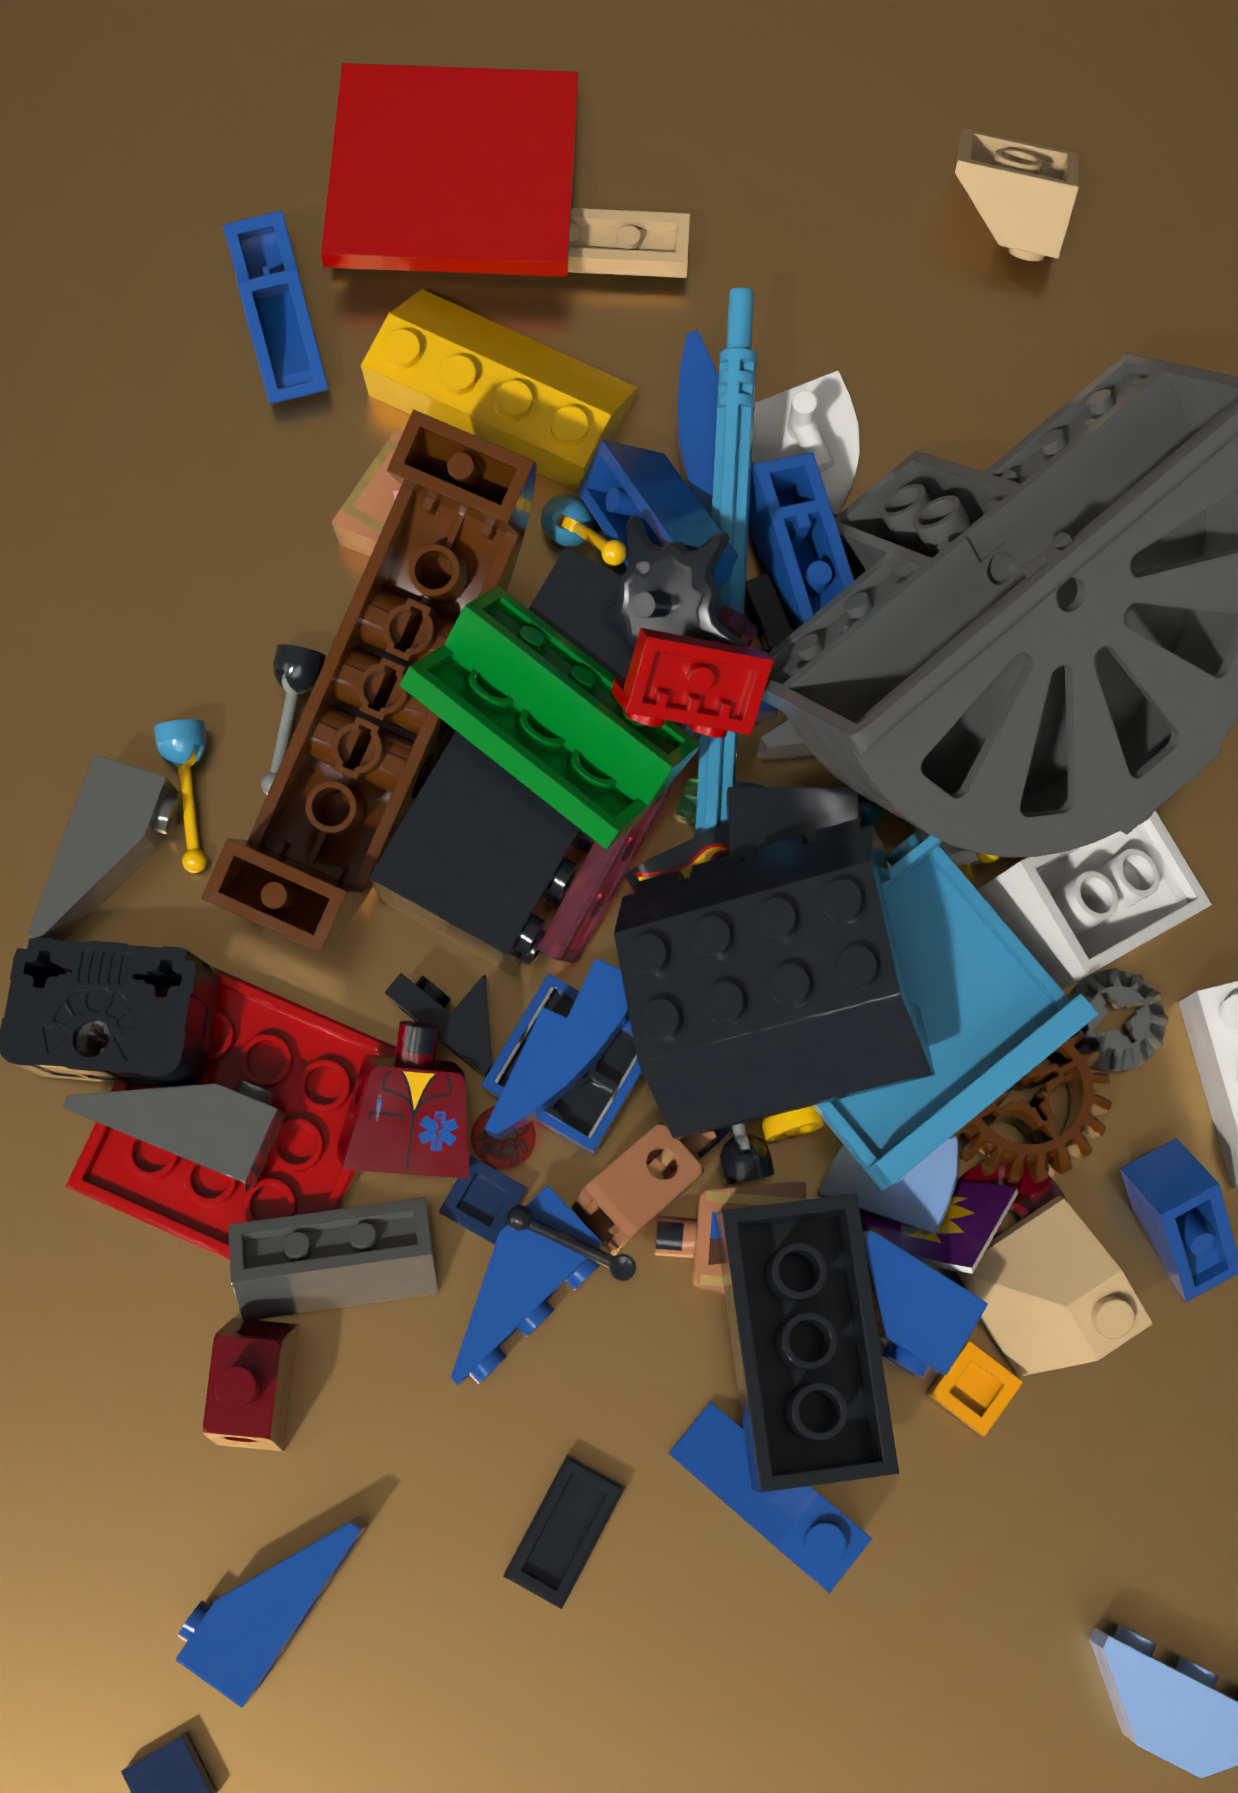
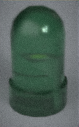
[673,778,698,825]

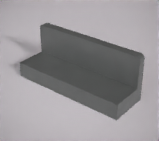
[228,1197,438,1321]

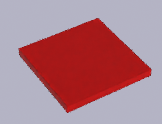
[321,63,578,277]
[65,967,396,1260]

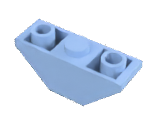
[1089,1625,1238,1778]

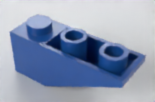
[451,1185,603,1385]

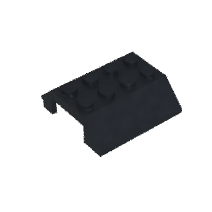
[614,817,935,1140]

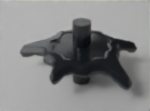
[603,516,746,649]

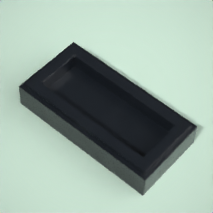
[503,1453,625,1609]

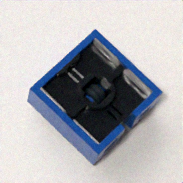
[481,973,643,1156]

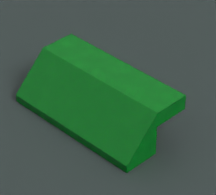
[399,585,701,850]

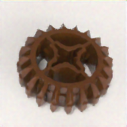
[949,1030,1112,1183]

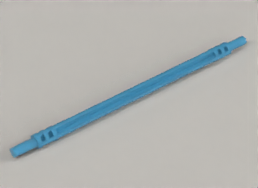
[695,288,757,837]

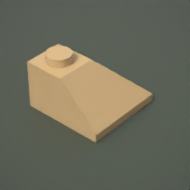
[955,128,1079,261]
[953,1195,1153,1377]

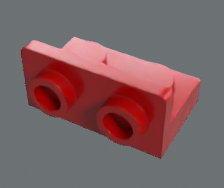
[611,627,774,738]

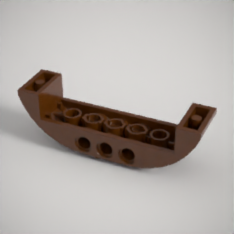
[201,409,537,953]

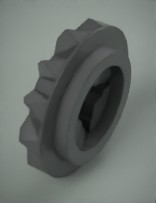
[1068,968,1169,1071]

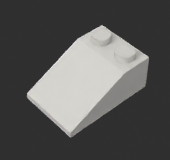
[977,811,1212,990]

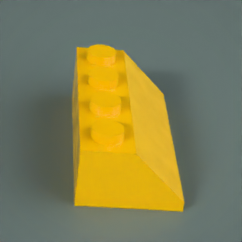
[361,289,638,492]

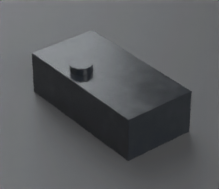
[714,1193,899,1493]

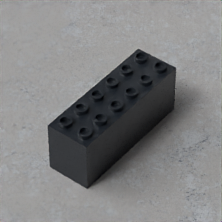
[369,546,634,975]

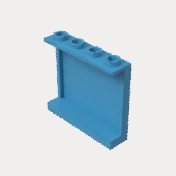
[812,833,1099,1191]

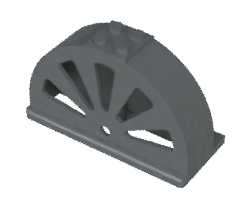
[762,353,1238,857]

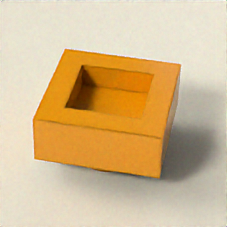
[927,1341,1023,1437]

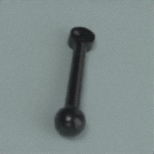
[507,1205,636,1281]

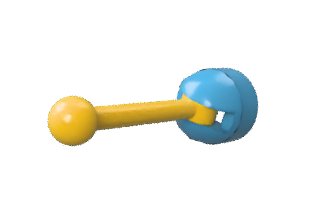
[541,493,627,566]
[154,719,208,873]

